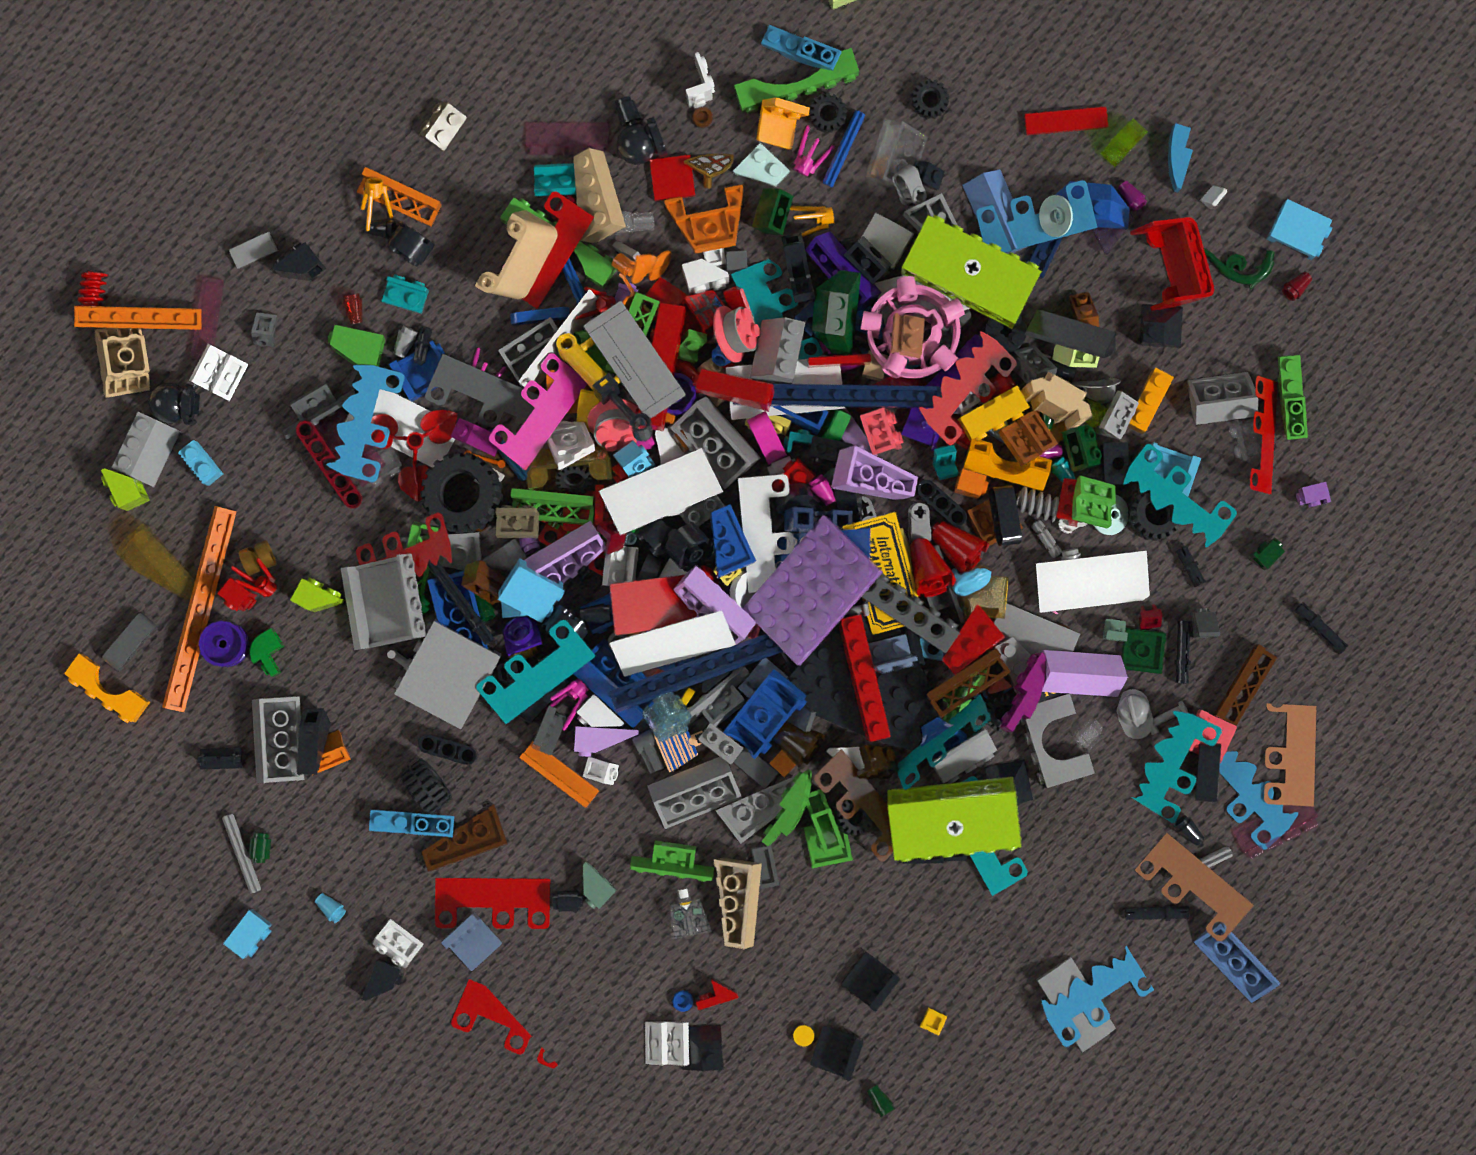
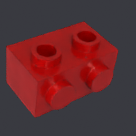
[217,577,257,611]

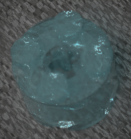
[643,693,691,742]

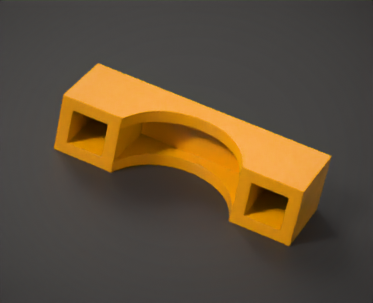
[963,438,1052,491]
[64,654,150,723]

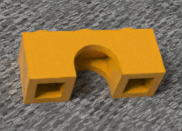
[1127,368,1174,434]

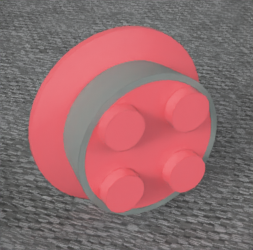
[705,306,760,363]
[587,399,639,452]

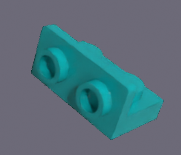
[534,163,576,196]
[382,275,429,314]

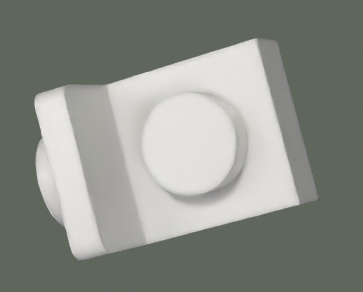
[583,757,619,785]

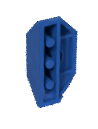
[1056,181,1130,229]

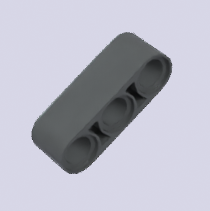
[102,613,157,672]

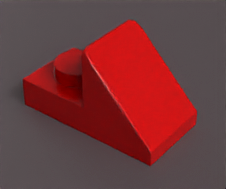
[696,978,738,1010]

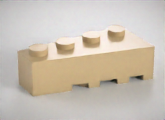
[573,148,626,243]
[714,858,762,949]

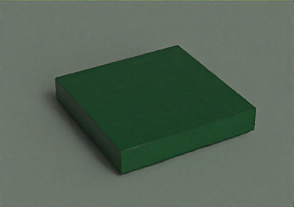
[1121,628,1166,674]

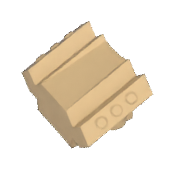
[95,328,150,398]
[1021,371,1092,430]

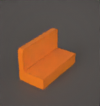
[318,730,351,773]

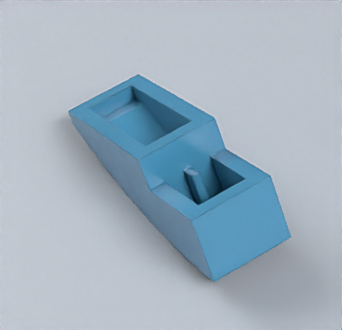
[1168,123,1193,193]

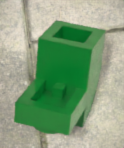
[250,628,284,677]

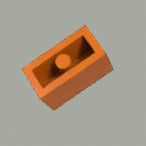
[954,469,989,499]

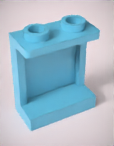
[1267,199,1332,260]
[1138,442,1201,497]
[498,558,564,623]

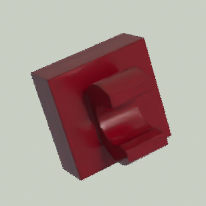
[1139,604,1162,630]

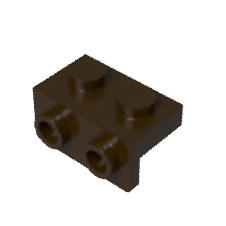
[857,745,899,780]

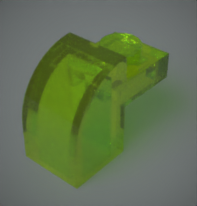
[1100,118,1148,167]

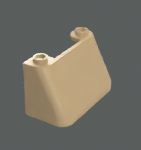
[475,210,558,299]

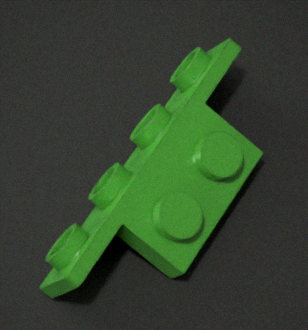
[630,841,714,881]

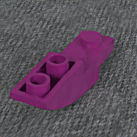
[999,652,1046,732]

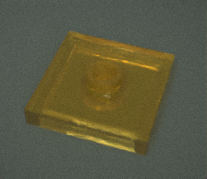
[964,576,1009,619]

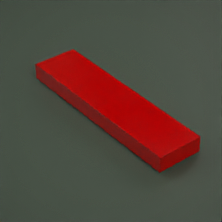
[1024,107,1108,135]

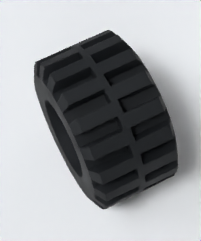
[1128,490,1180,541]
[400,758,452,815]

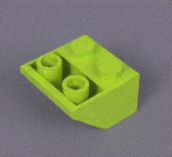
[101,468,150,511]
[290,577,345,612]

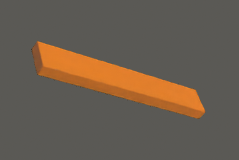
[74,306,202,330]

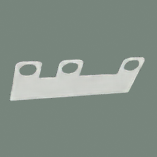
[738,475,794,593]

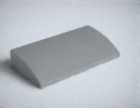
[994,602,1080,655]
[1036,957,1116,1052]

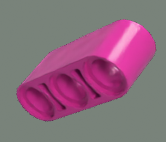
[747,411,787,465]

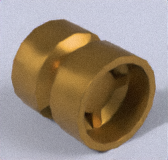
[238,540,277,576]

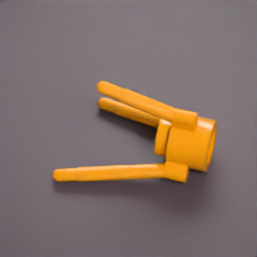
[361,178,393,231]
[790,206,834,237]

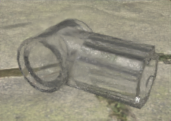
[615,212,655,236]

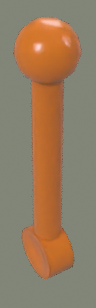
[464,450,506,468]

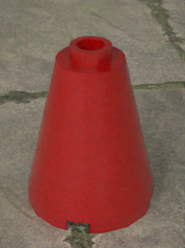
[931,521,989,574]
[909,538,956,597]

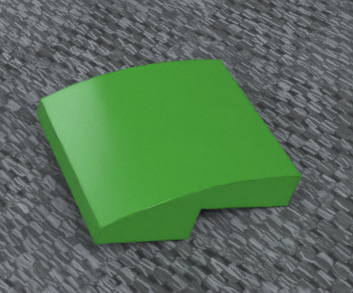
[1072,476,1116,529]

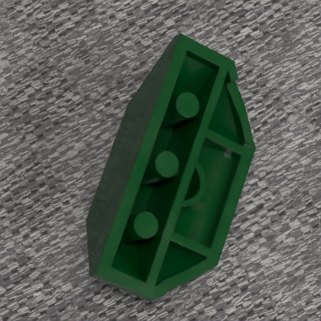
[812,270,861,355]

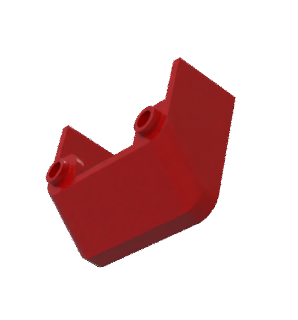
[1130,217,1214,311]

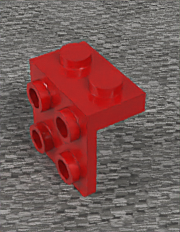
[563,485,608,532]

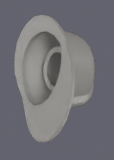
[1071,378,1121,405]
[1117,689,1153,739]

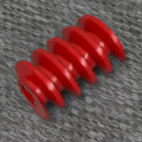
[77,271,108,307]

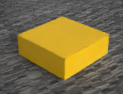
[920,1007,947,1036]

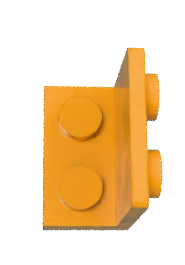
[756,97,810,150]

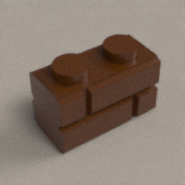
[461,560,506,604]

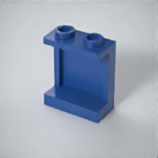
[389,340,445,402]

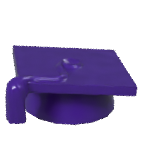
[901,408,939,452]
[502,617,542,656]

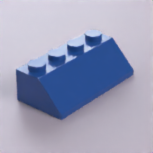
[573,639,663,728]

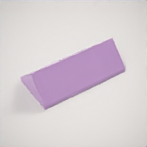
[1042,650,1128,697]

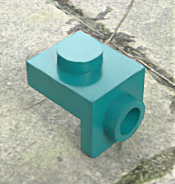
[783,430,815,454]
[933,445,958,480]

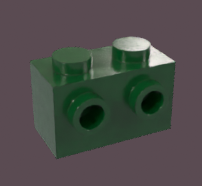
[752,188,794,235]
[1061,424,1103,472]

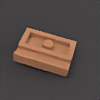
[890,313,925,359]

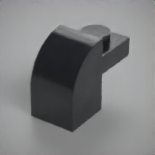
[772,483,824,517]

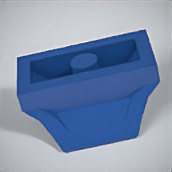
[921,717,967,759]

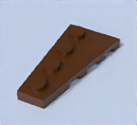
[422,804,508,872]

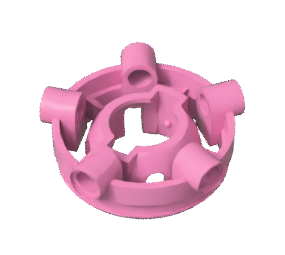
[861,276,965,378]

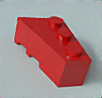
[942,604,1005,675]

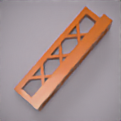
[357,167,442,227]
[519,741,600,808]

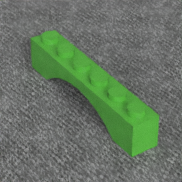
[734,48,859,114]
[500,198,616,289]

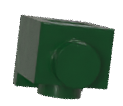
[1250,538,1285,570]

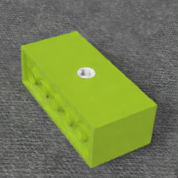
[901,215,1041,329]
[888,777,1021,862]

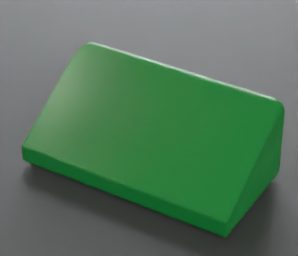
[817,409,851,441]

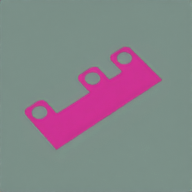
[489,353,587,471]

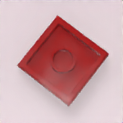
[650,155,695,201]

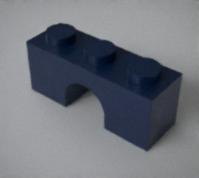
[785,507,852,533]

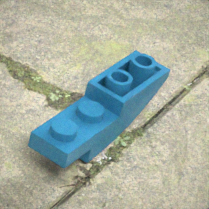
[761,25,842,71]
[369,810,454,837]

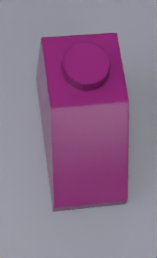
[451,418,503,457]

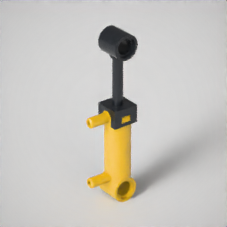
[556,333,653,441]

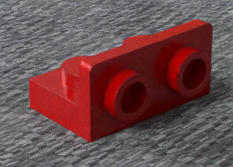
[772,458,816,493]
[1057,478,1078,527]

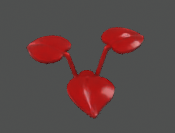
[371,410,457,502]

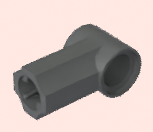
[632,729,666,774]

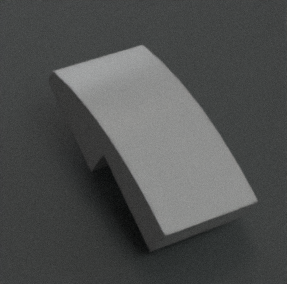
[229,232,278,269]

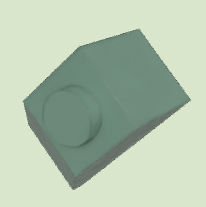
[583,861,617,909]

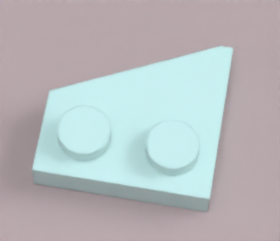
[733,143,790,187]

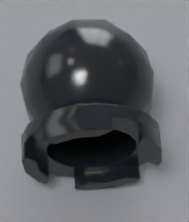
[616,117,668,165]
[148,383,200,425]

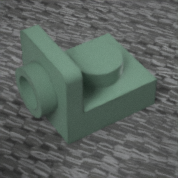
[1103,619,1128,642]

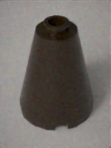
[772,721,825,769]

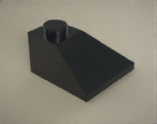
[1139,304,1183,348]
[984,759,1033,804]
[681,1025,723,1071]

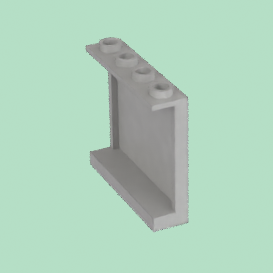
[341,554,426,650]
[394,619,501,729]

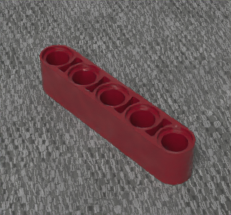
[296,419,362,508]

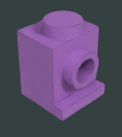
[1296,482,1331,508]

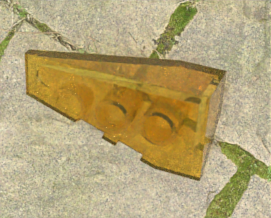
[116,523,195,600]

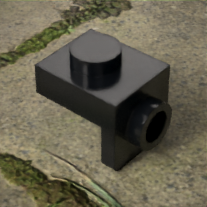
[913,161,945,190]

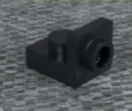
[497,659,530,684]

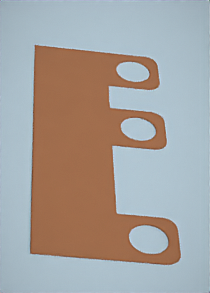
[1264,704,1316,807]
[1135,833,1254,941]

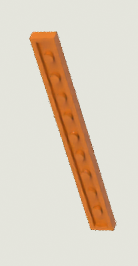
[162,506,236,712]

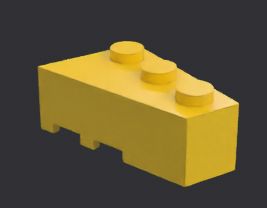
[958,386,1029,442]

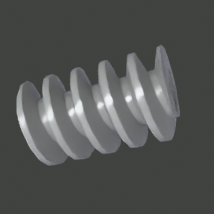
[1016,486,1059,523]

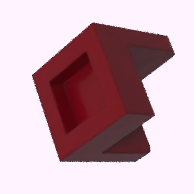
[597,518,626,554]

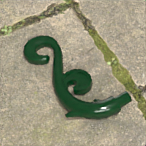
[1204,248,1275,290]

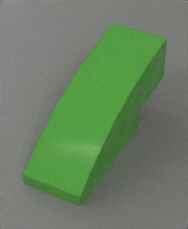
[806,789,845,855]

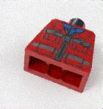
[680,290,728,334]

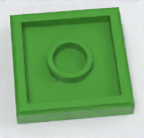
[804,821,853,868]

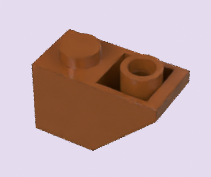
[1069,292,1099,327]

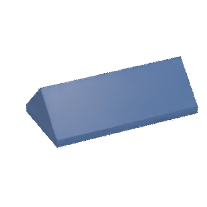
[962,170,1028,254]
[1194,922,1280,1003]

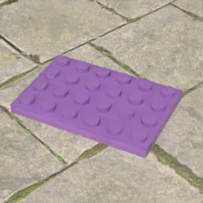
[742,515,883,665]

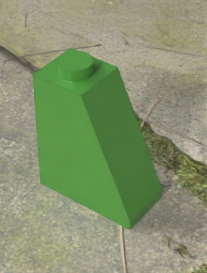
[328,325,385,367]

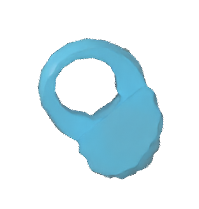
[952,568,992,597]

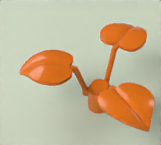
[611,250,672,311]

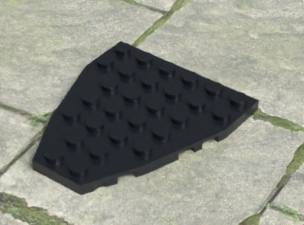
[787,597,943,751]

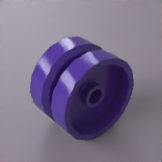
[199,621,250,667]

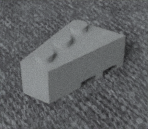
[903,193,958,232]
[498,317,558,388]

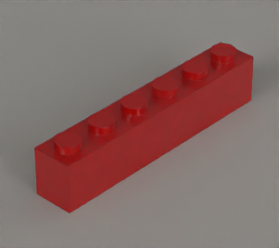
[635,303,687,431]
[838,614,891,742]

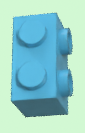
[613,441,656,478]

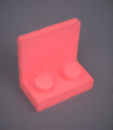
[860,408,904,455]
[1189,709,1237,763]

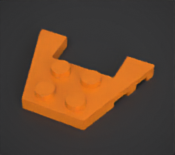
[664,184,743,254]

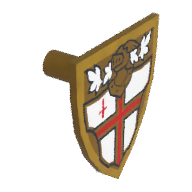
[684,154,734,189]

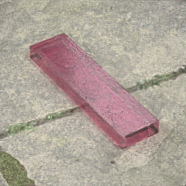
[191,277,224,360]

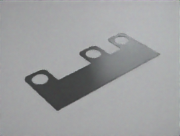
[425,354,539,435]

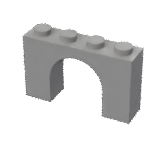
[1020,694,1095,788]

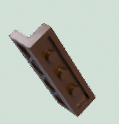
[1213,644,1277,726]
[927,648,1011,718]

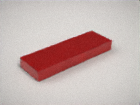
[807,354,871,368]

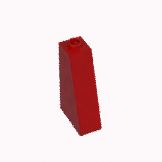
[693,369,775,412]

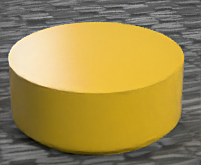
[678,687,695,709]
[793,1025,814,1047]

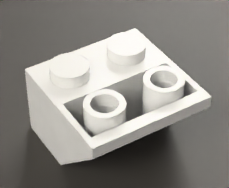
[682,259,729,295]

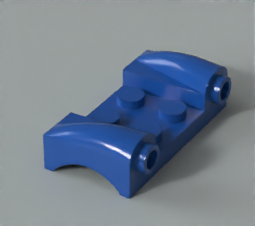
[723,669,807,759]

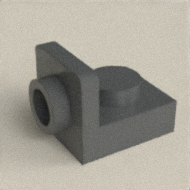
[251,312,278,347]

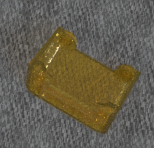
[527,442,614,491]

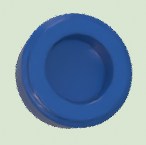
[672,990,693,1012]

